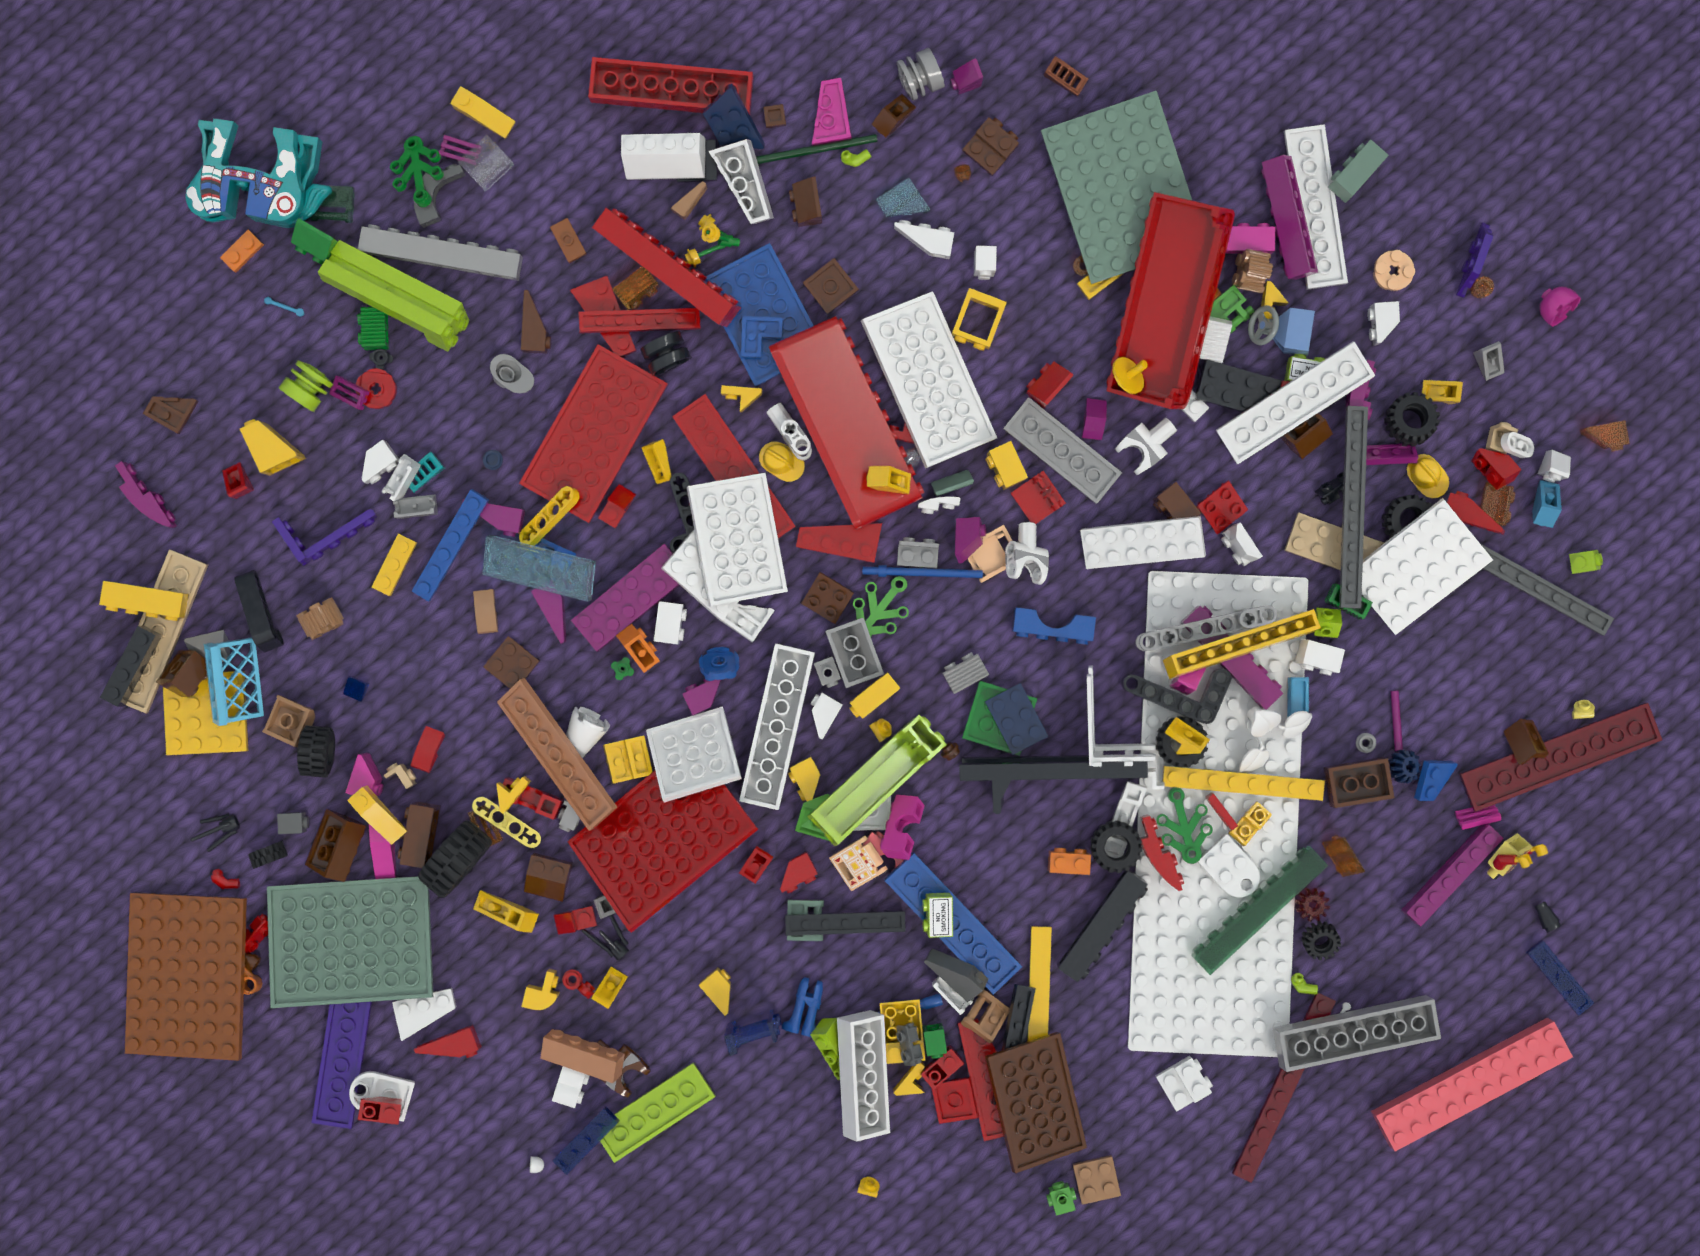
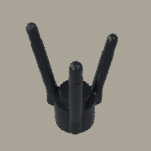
[190,813,240,852]
[581,914,629,960]

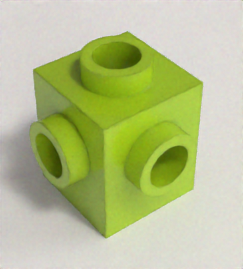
[1314,608,1342,638]

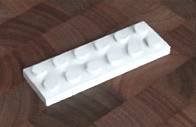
[1080,516,1206,569]

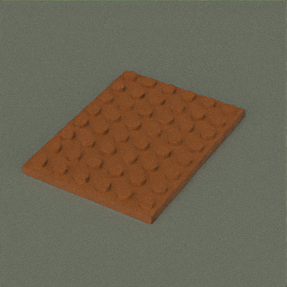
[125,892,247,1061]

